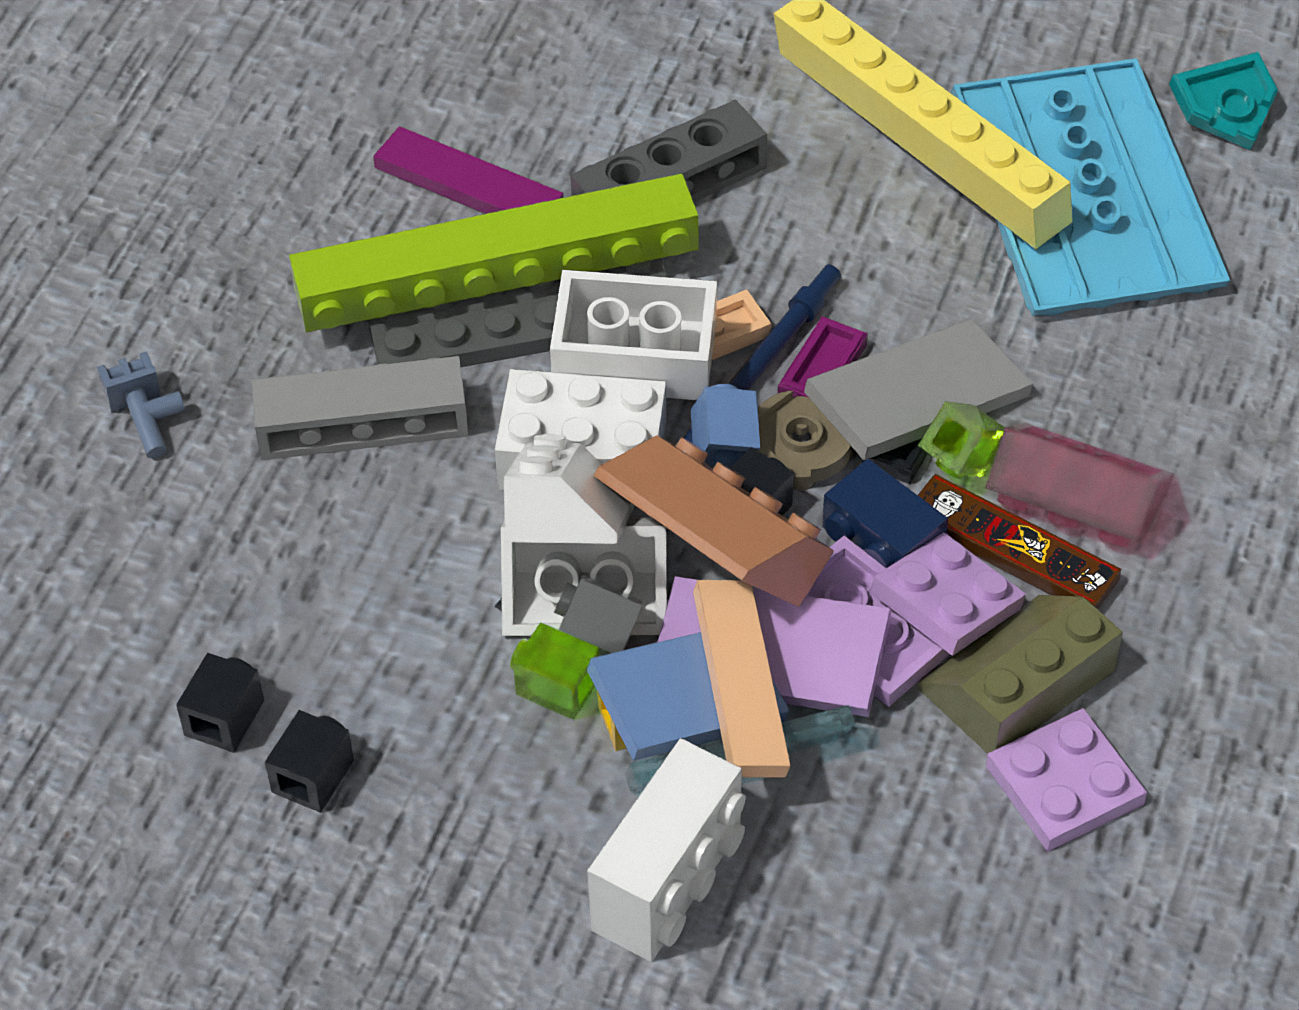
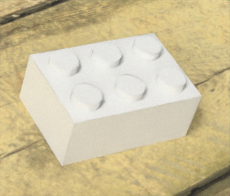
[550,270,717,400]
[495,369,667,490]
[587,738,746,962]

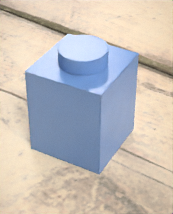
[691,384,760,468]

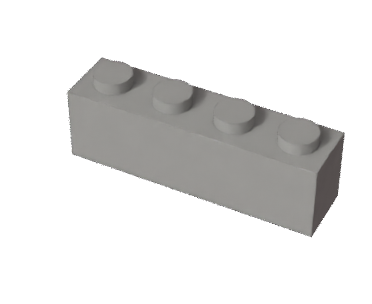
[252,356,469,460]

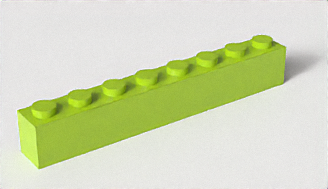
[289,173,699,333]

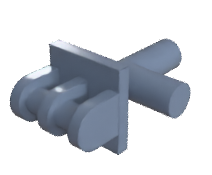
[97,351,185,458]

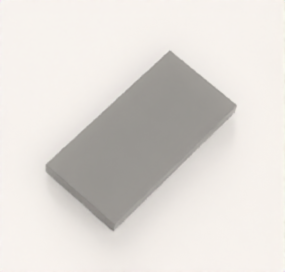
[804,319,1033,460]

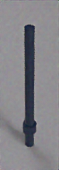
[683,264,841,443]

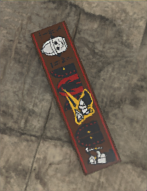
[918,474,1122,610]

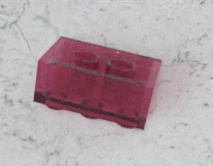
[985,422,1174,547]

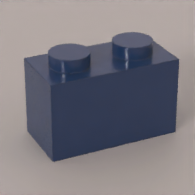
[822,459,948,568]

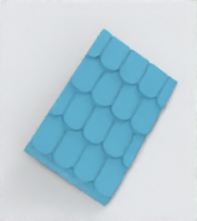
[951,58,1230,316]

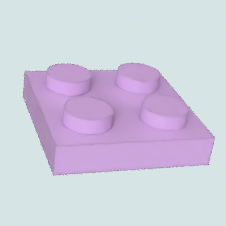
[869,532,1026,656]
[986,708,1147,852]

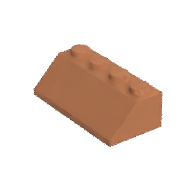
[593,435,834,607]

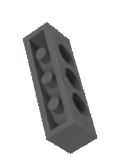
[570,99,767,202]

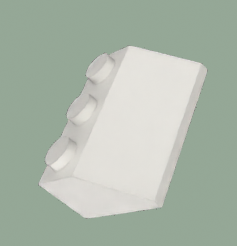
[504,434,634,544]
[501,517,667,636]

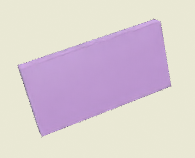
[658,576,891,717]

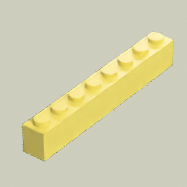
[773,0,1073,249]

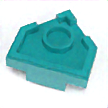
[1169,52,1278,150]

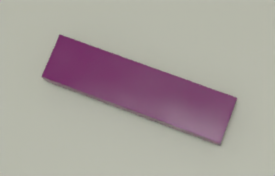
[373,126,564,214]

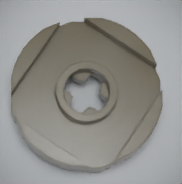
[757,391,853,490]

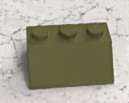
[917,595,1123,754]

